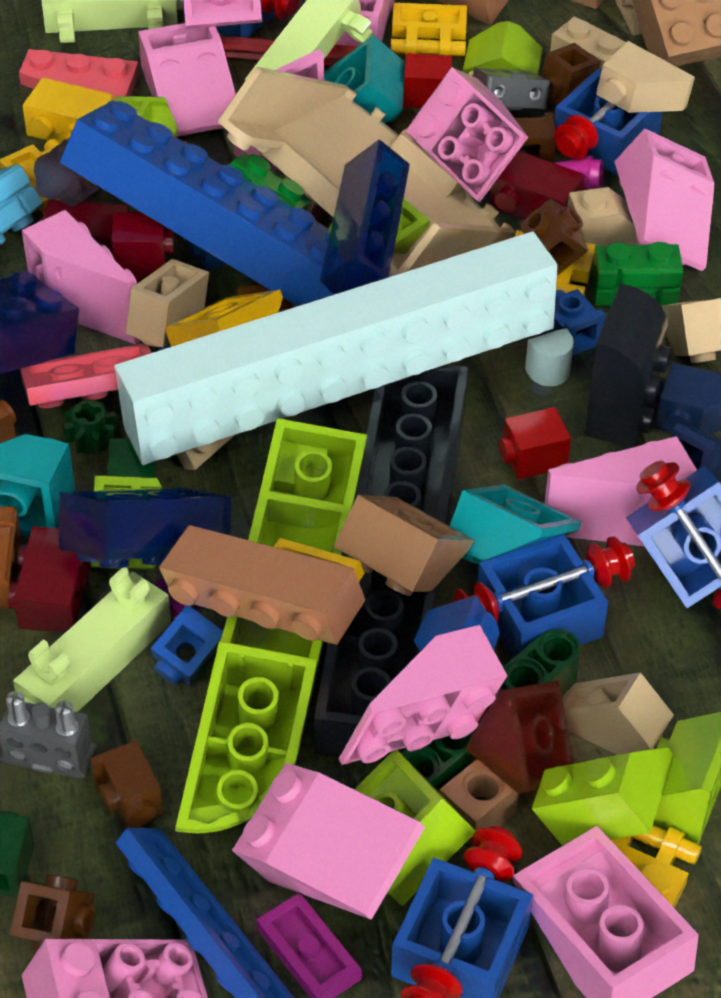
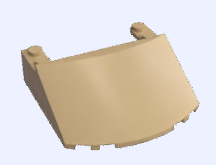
[217,67,516,278]

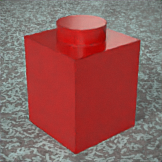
[404,53,452,109]
[498,407,571,480]

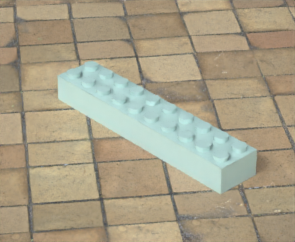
[114,231,557,465]

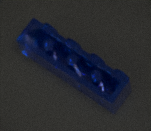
[320,139,410,294]

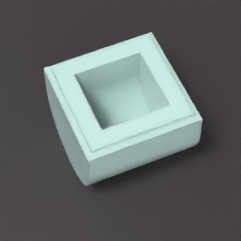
[525,328,574,386]

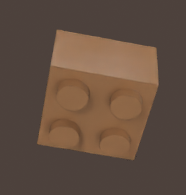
[633,0,721,67]

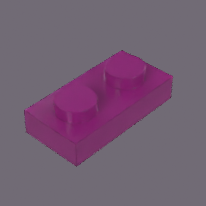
[256,892,362,998]

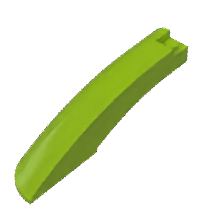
[175,418,367,833]

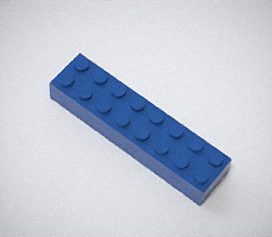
[59,100,385,306]

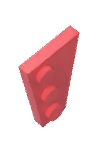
[19,49,139,100]

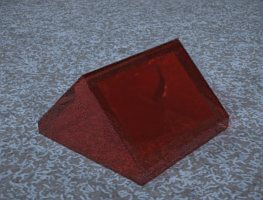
[466,680,574,793]

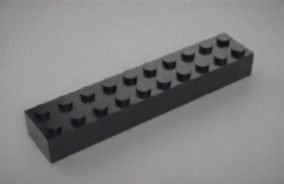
[314,365,468,761]

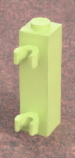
[42,0,183,43]
[245,0,373,81]
[13,567,171,712]

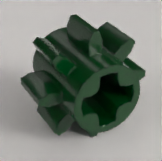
[62,400,118,454]

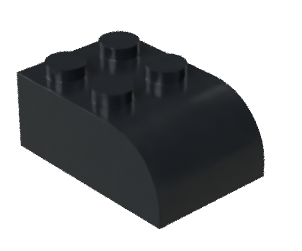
[585,283,672,448]

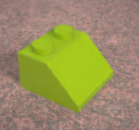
[653,712,721,845]
[532,747,673,846]
[354,750,476,906]

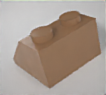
[333,495,474,596]

